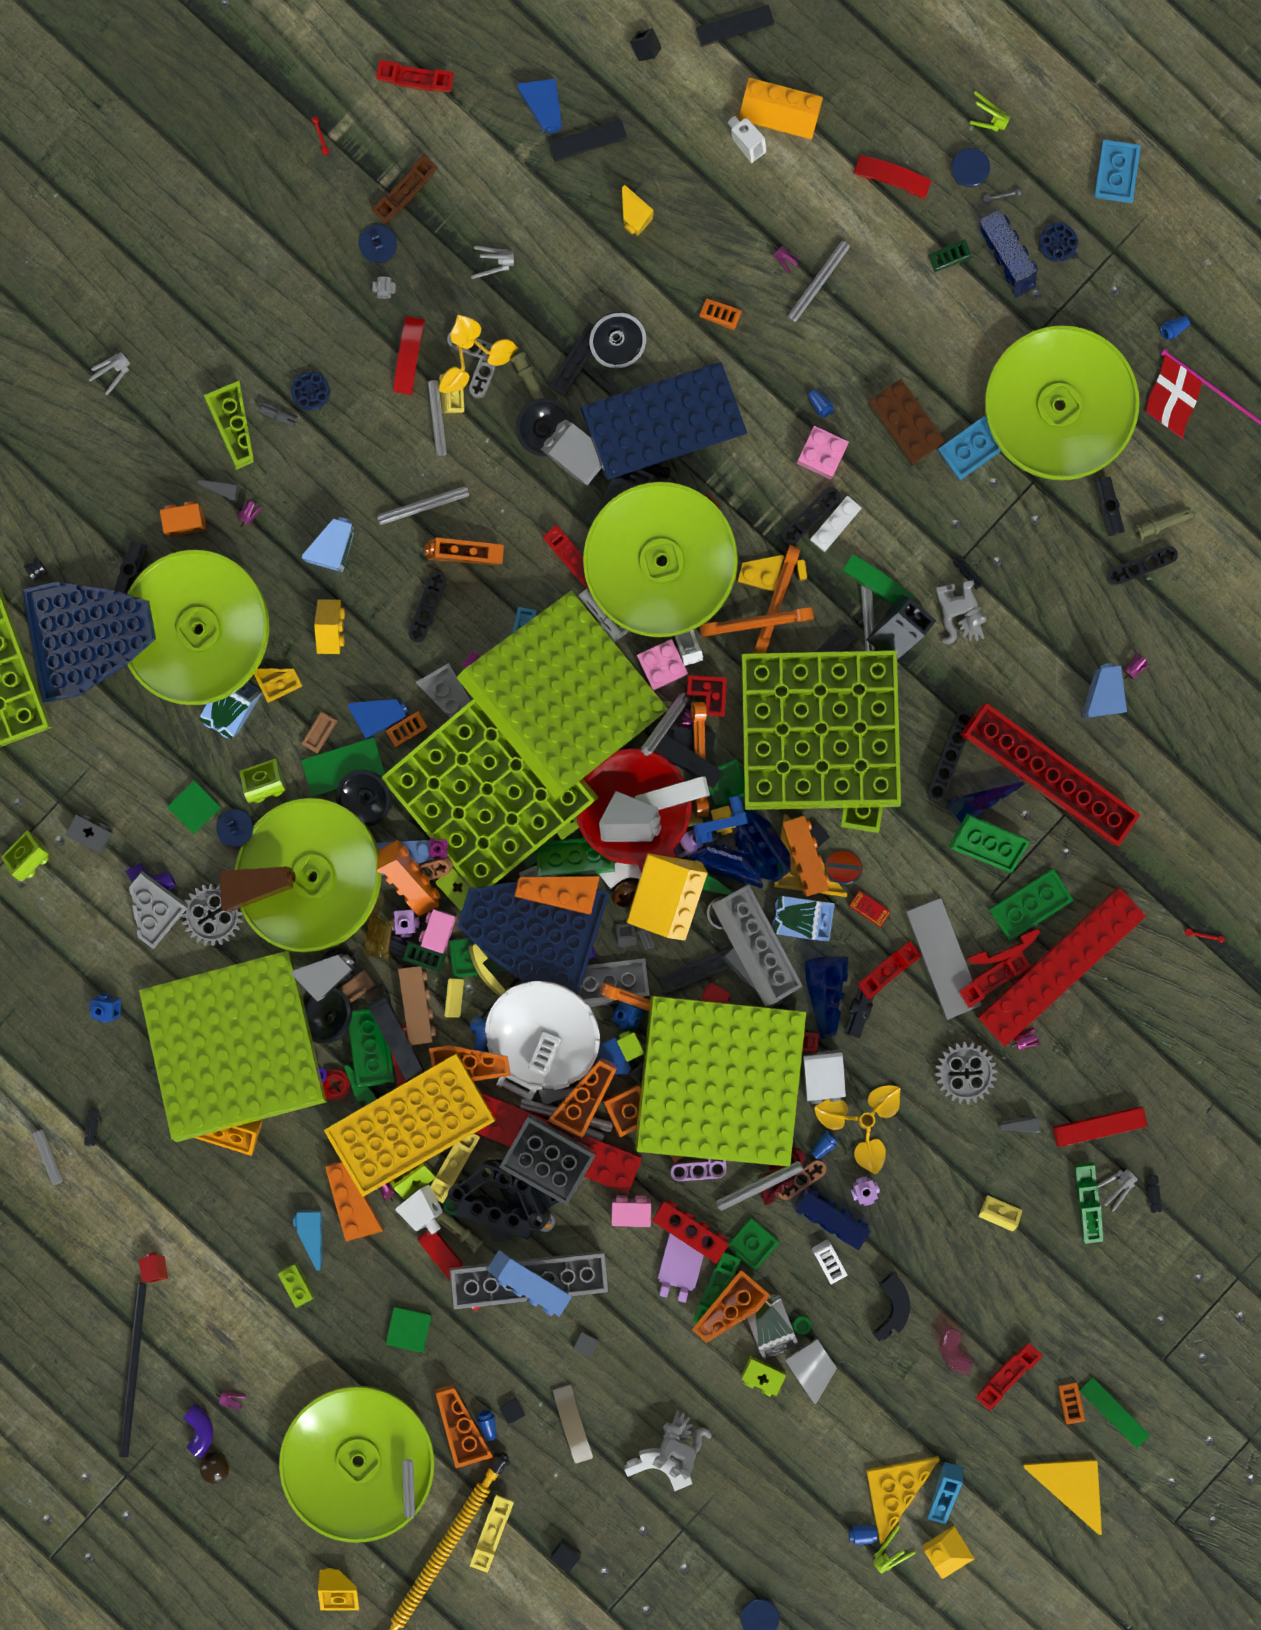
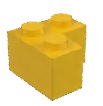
[314,600,345,654]

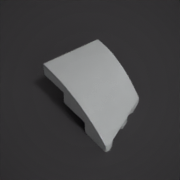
[785,1338,837,1404]

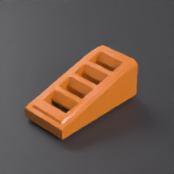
[699,298,742,331]
[386,711,428,747]
[1058,1382,1085,1425]

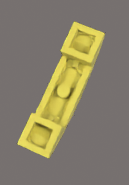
[469,944,512,996]
[430,1133,480,1203]
[470,1495,514,1573]

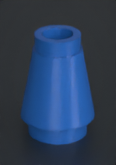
[1160,316,1190,340]
[808,389,835,418]
[810,1131,839,1159]
[476,1410,497,1441]

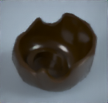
[200,1452,229,1484]

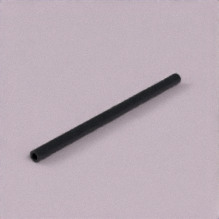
[119,1283,147,1457]

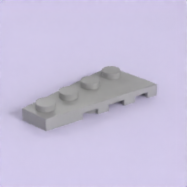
[416,663,471,718]

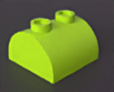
[240,758,286,803]
[841,807,883,833]
[1,830,50,882]

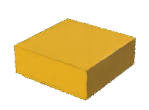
[796,560,807,581]

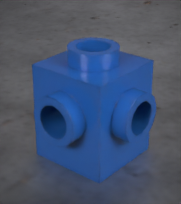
[89,993,121,1023]
[611,1001,645,1031]

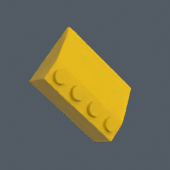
[626,853,707,940]

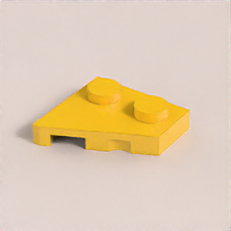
[737,555,784,592]
[254,668,303,703]

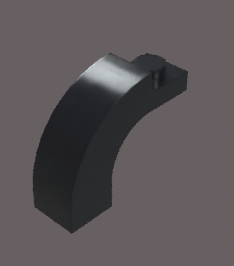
[872,1271,910,1342]

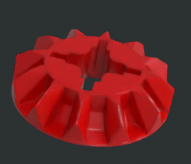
[323,1069,351,1100]

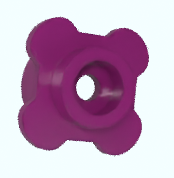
[429,838,448,858]

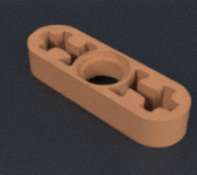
[419,856,453,880]
[778,1159,826,1200]

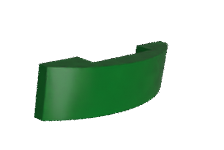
[693,1252,741,1323]

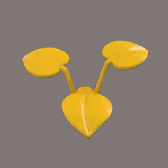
[438,315,518,393]
[814,1085,901,1174]

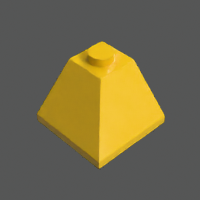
[622,185,654,236]
[922,1526,975,1579]
[318,1568,359,1610]

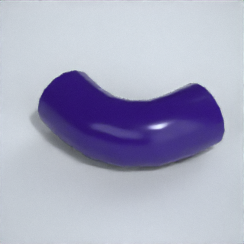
[125,862,177,891]
[183,1404,213,1458]

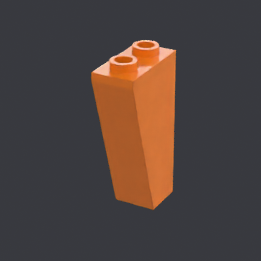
[424,538,504,565]

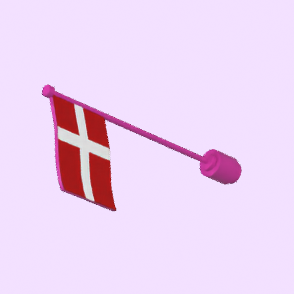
[1146,348,1261,439]

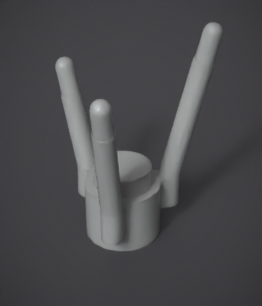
[471,246,514,279]
[89,352,130,395]
[1097,1169,1137,1211]

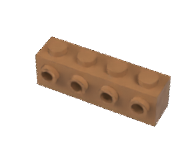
[398,966,436,1045]

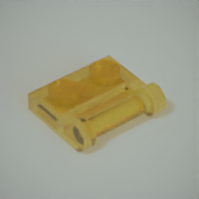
[364,917,395,960]

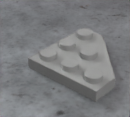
[129,871,189,949]

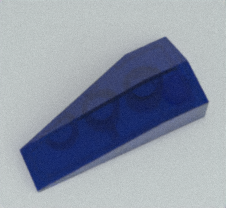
[945,781,1025,826]
[805,956,848,1039]

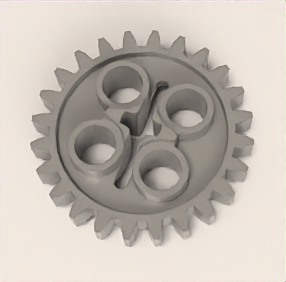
[181,884,244,946]
[934,1041,997,1104]

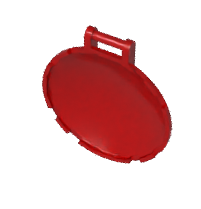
[576,749,692,873]

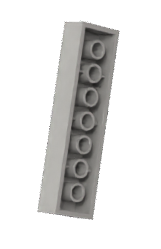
[449,1251,608,1309]

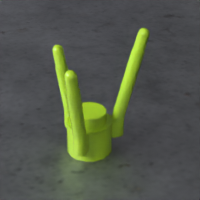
[969,91,1011,132]
[872,1525,916,1574]

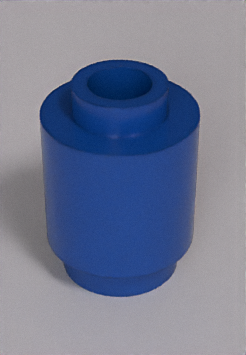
[848,1524,877,1545]

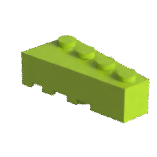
[204,381,254,470]

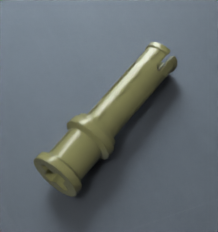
[510,352,546,400]
[1134,507,1193,541]
[435,1209,485,1254]

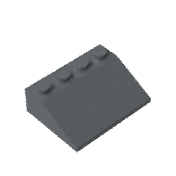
[499,1113,597,1206]

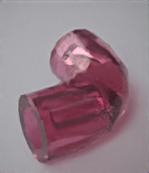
[940,1325,974,1376]

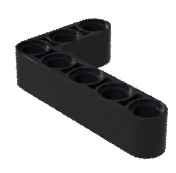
[927,711,974,800]
[366,983,425,1082]

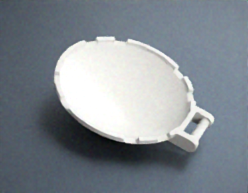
[485,981,600,1100]

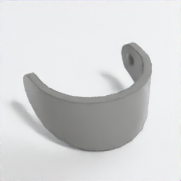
[706,895,726,929]

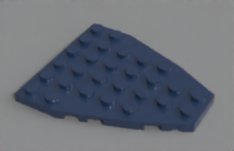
[23,582,156,703]
[457,882,609,995]

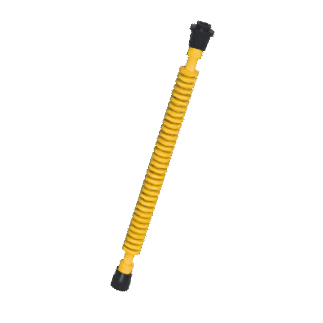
[389,1451,511,1630]

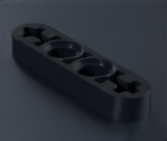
[782,487,840,545]
[1106,546,1178,586]
[409,571,446,643]

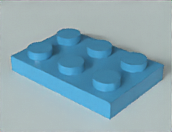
[1094,140,1141,203]
[937,416,1001,481]

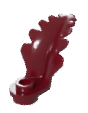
[760,1148,805,1206]

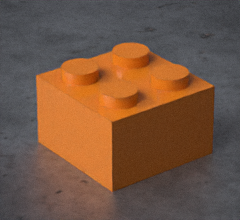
[160,501,208,537]
[602,1084,641,1137]

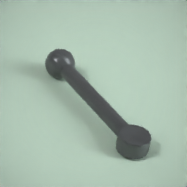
[983,188,1022,203]

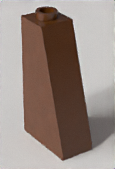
[220,866,296,912]

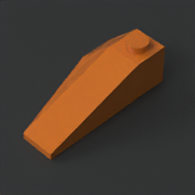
[429,1045,511,1081]
[692,1270,771,1343]

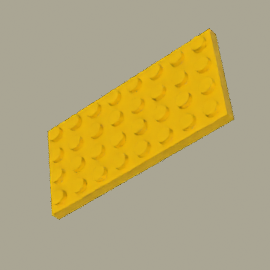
[324,1053,496,1197]

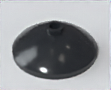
[589,312,646,368]
[515,398,572,457]
[336,770,391,827]
[304,988,352,1044]

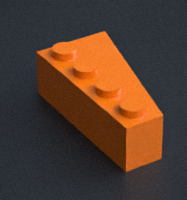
[782,816,829,896]
[434,1384,493,1468]

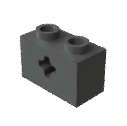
[65,813,113,853]

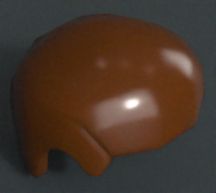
[612,881,637,908]

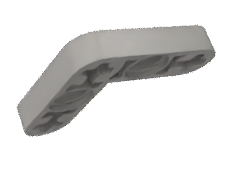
[447,332,496,399]

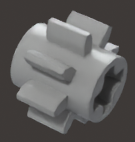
[372,277,396,299]

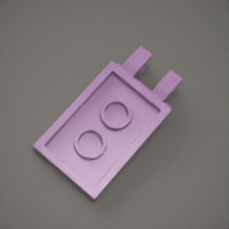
[658,1222,709,1303]

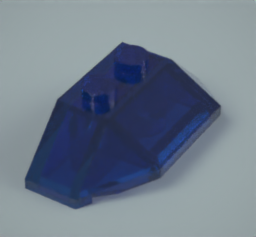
[735,810,791,882]
[689,844,763,888]

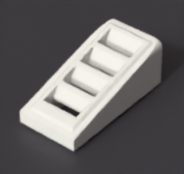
[528,1032,561,1076]
[812,1240,847,1284]

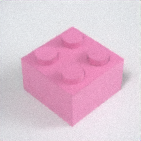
[796,426,849,480]
[637,639,688,691]
[419,909,457,954]
[612,1195,651,1227]

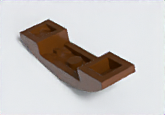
[372,154,438,224]

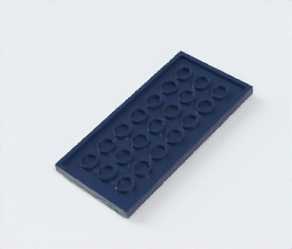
[580,362,747,480]

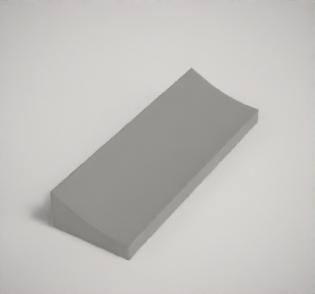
[711,884,803,1007]
[905,898,982,1020]
[578,958,650,1007]

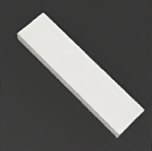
[635,777,710,810]

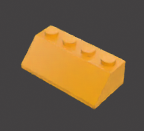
[739,78,823,140]
[194,1119,263,1156]

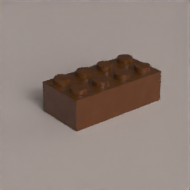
[868,379,945,466]

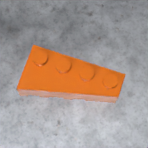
[376,840,440,916]
[514,876,600,914]
[548,1057,618,1138]
[325,1161,385,1241]

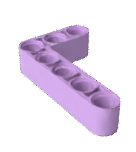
[670,1159,726,1181]

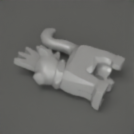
[937,580,986,645]
[652,1410,712,1480]

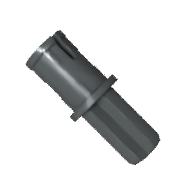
[259,402,298,428]
[635,926,655,950]

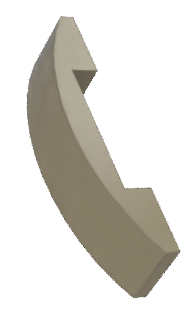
[553,1384,594,1464]

